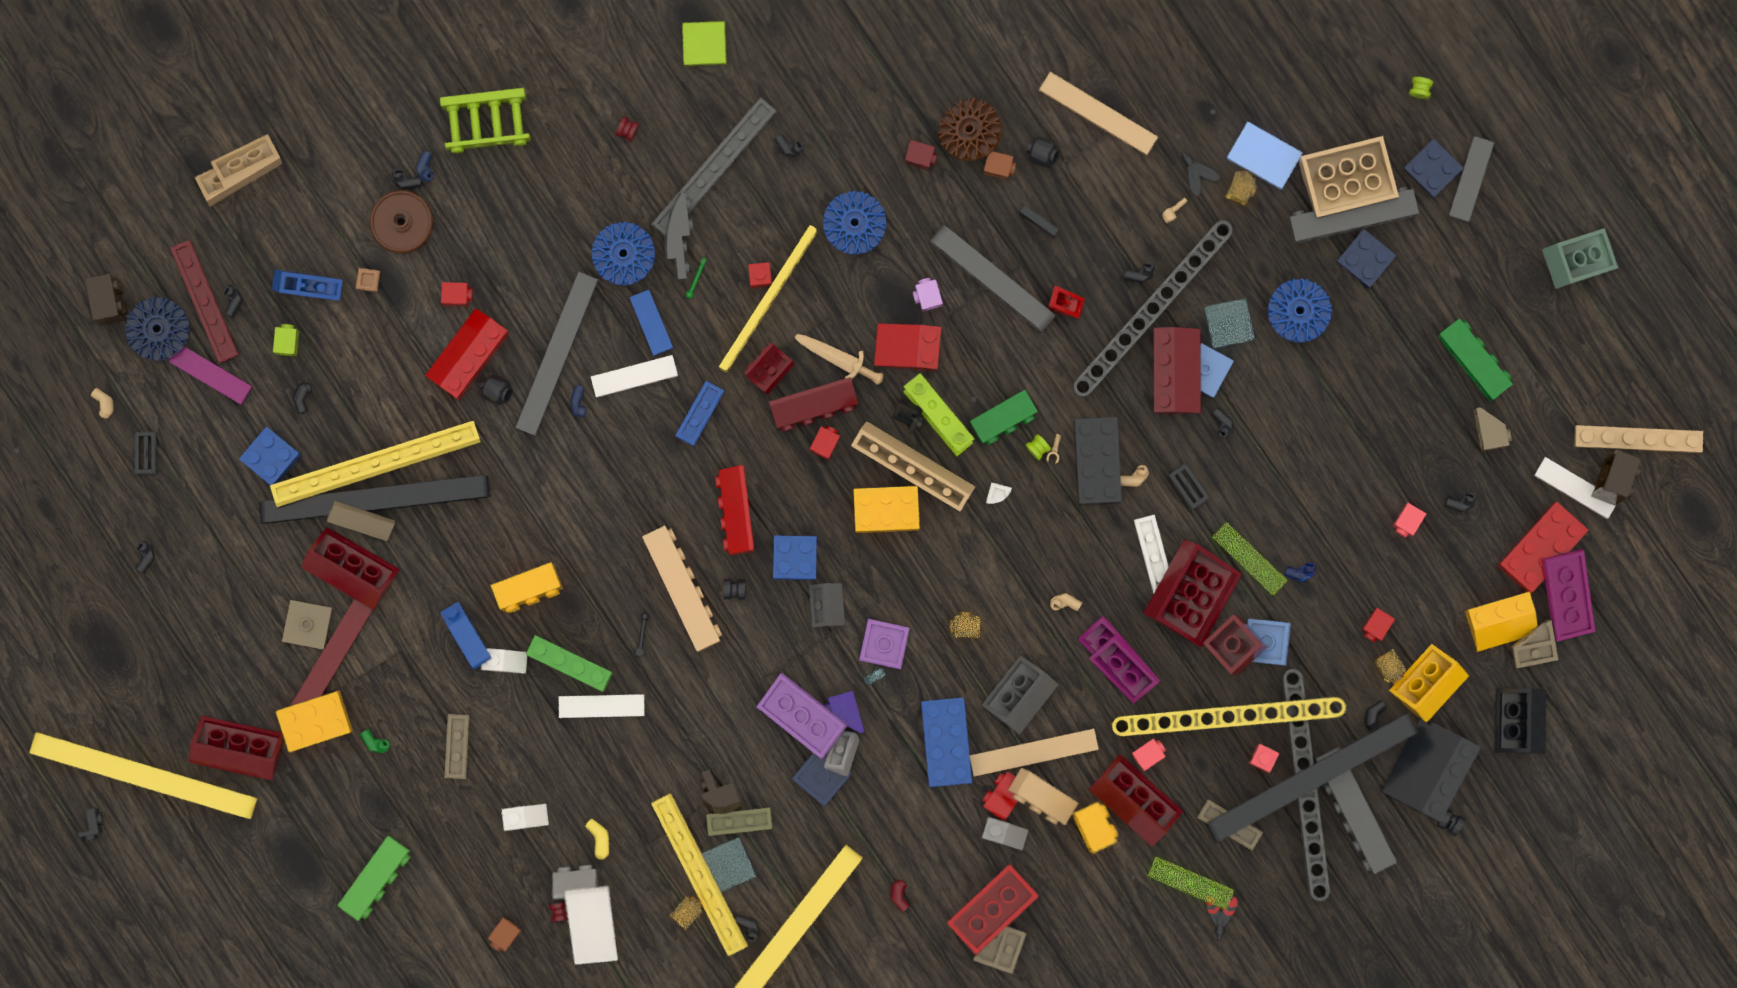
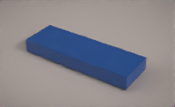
[629,290,673,356]
[675,381,725,446]

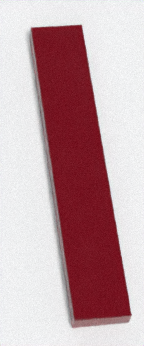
[170,240,239,364]
[290,599,373,706]

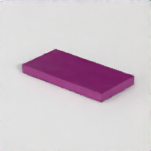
[1542,549,1595,642]

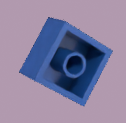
[239,426,302,485]
[773,536,817,580]

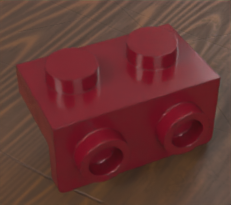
[744,342,795,395]

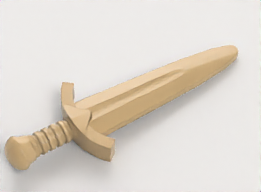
[795,334,883,385]

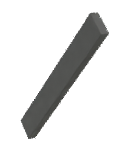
[651,97,777,236]
[515,272,598,436]

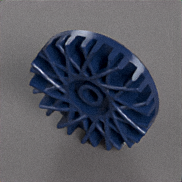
[125,297,190,361]

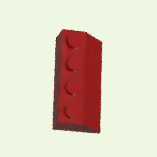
[425,308,510,401]
[715,465,755,556]

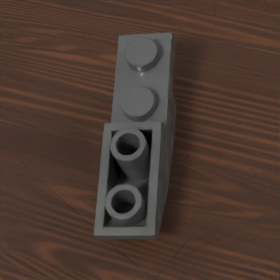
[664,193,693,279]

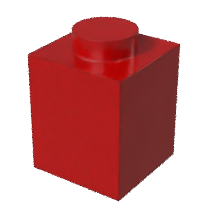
[748,262,772,289]
[441,282,473,307]
[810,426,840,460]
[1361,608,1395,642]

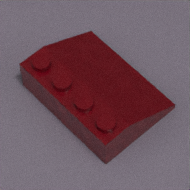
[1143,540,1242,647]

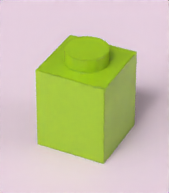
[273,324,299,357]

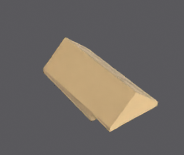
[195,134,282,207]

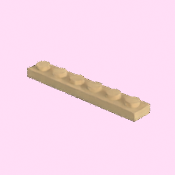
[1574,425,1703,453]

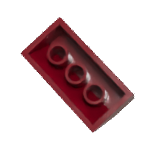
[1154,327,1201,415]
[769,377,858,432]
[301,527,400,610]
[189,716,284,780]
[1089,754,1183,847]

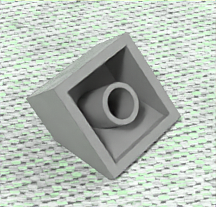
[553,865,598,899]

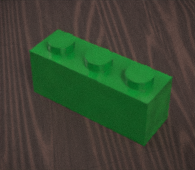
[970,390,1038,446]

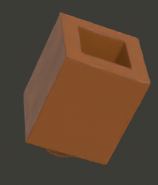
[983,151,1016,180]
[488,917,522,952]

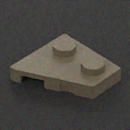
[973,926,1026,974]

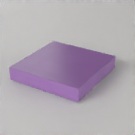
[859,619,910,670]

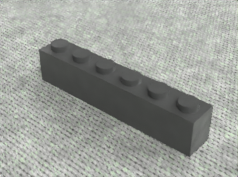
[1288,187,1419,244]
[1314,747,1397,874]

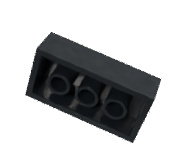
[1074,417,1122,506]

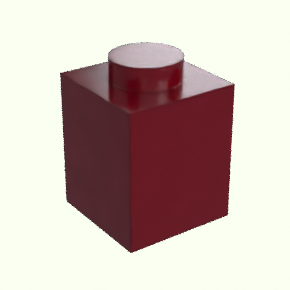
[905,140,938,170]

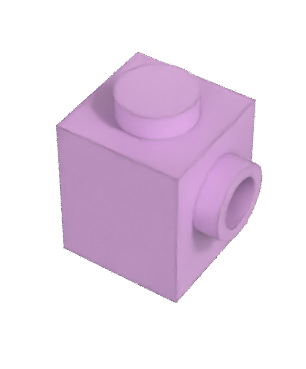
[913,278,943,312]

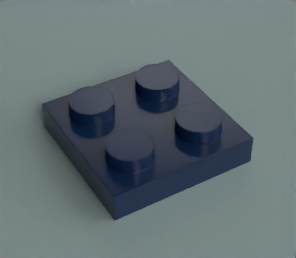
[1403,139,1463,198]
[1337,229,1396,288]
[792,753,852,806]

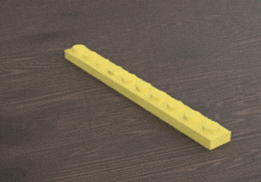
[270,421,480,507]

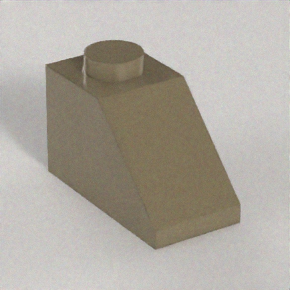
[1473,407,1511,452]

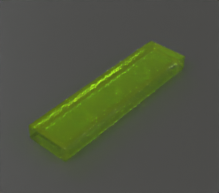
[1211,522,1288,596]
[1147,857,1234,910]

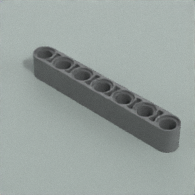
[930,225,1055,333]

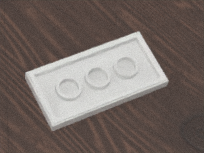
[565,887,618,964]

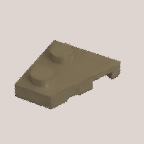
[1512,619,1558,668]

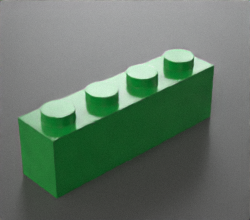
[1437,318,1513,402]

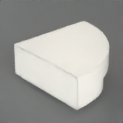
[986,483,1012,504]

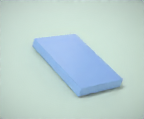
[1227,122,1302,190]

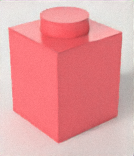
[1393,503,1426,538]
[1131,739,1166,771]
[1248,744,1279,773]

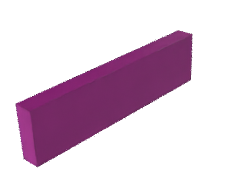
[169,347,253,405]

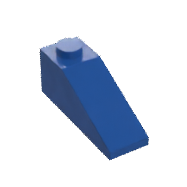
[272,269,343,301]
[440,602,492,669]

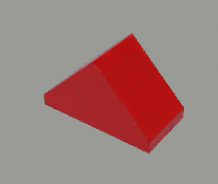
[1048,286,1085,319]

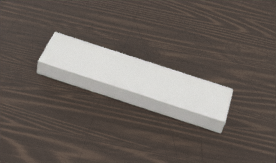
[591,355,678,398]
[1534,457,1616,519]
[1134,515,1168,594]
[559,695,645,718]

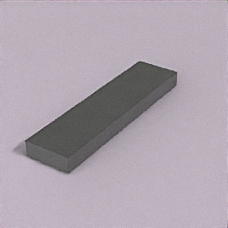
[1448,136,1494,223]

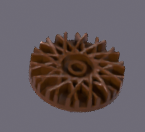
[938,98,1002,161]
[370,190,434,254]

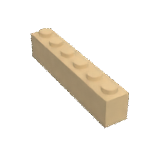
[851,422,975,511]
[642,526,722,652]

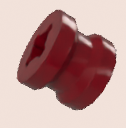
[616,116,640,142]
[549,902,568,922]

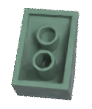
[1542,228,1618,289]

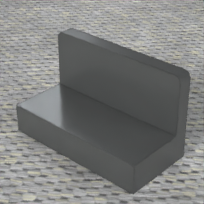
[809,583,845,628]

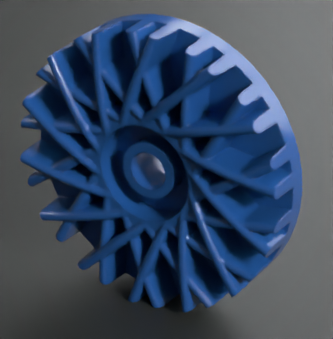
[823,191,886,255]
[592,222,655,286]
[1268,279,1332,343]

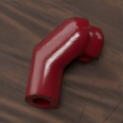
[890,880,910,913]

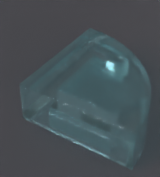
[864,668,886,686]

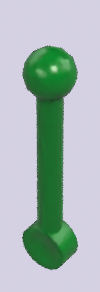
[685,257,707,299]

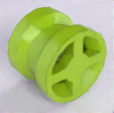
[1409,77,1433,99]
[1025,434,1051,461]

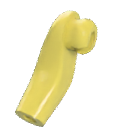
[585,819,609,860]

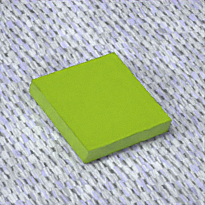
[683,22,726,66]

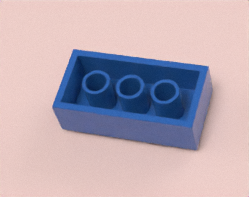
[921,698,972,787]

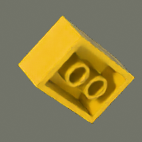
[854,486,919,533]
[491,563,563,613]
[276,690,353,752]
[1072,803,1118,853]

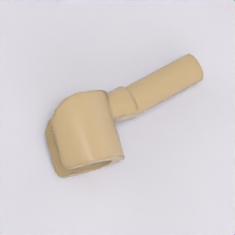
[1162,198,1187,223]
[1047,434,1061,464]

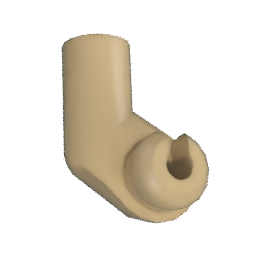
[91,388,114,419]
[1121,465,1149,487]
[1050,593,1082,611]

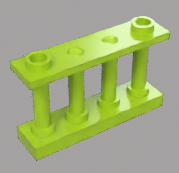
[440,88,531,153]
[903,374,974,457]

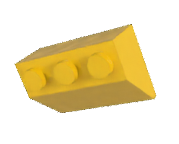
[1465,592,1538,652]
[1389,644,1469,723]

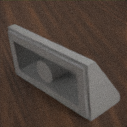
[824,731,859,776]

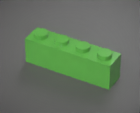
[526,635,613,692]
[338,836,411,921]

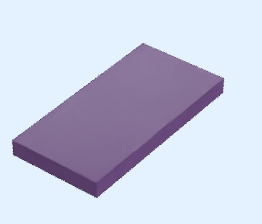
[757,673,848,759]

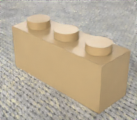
[1008,768,1078,825]

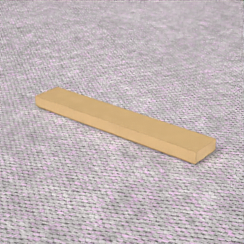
[1039,72,1158,156]
[970,729,1099,776]

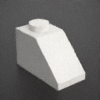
[481,649,527,674]
[502,804,549,831]

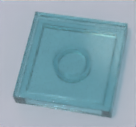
[1204,298,1255,349]
[702,837,756,892]

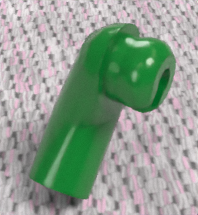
[360,729,390,753]

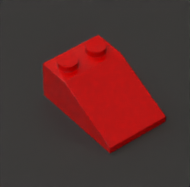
[874,324,941,372]

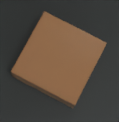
[356,268,380,292]

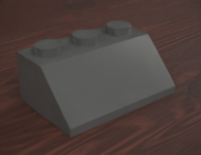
[981,655,1059,735]

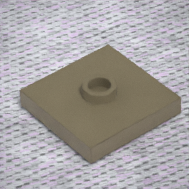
[282,600,333,650]

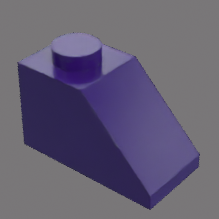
[825,691,864,734]

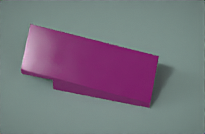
[1078,616,1160,704]

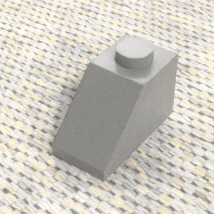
[982,817,1028,850]

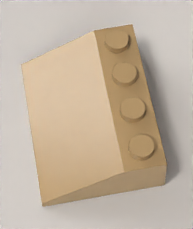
[1298,136,1399,218]

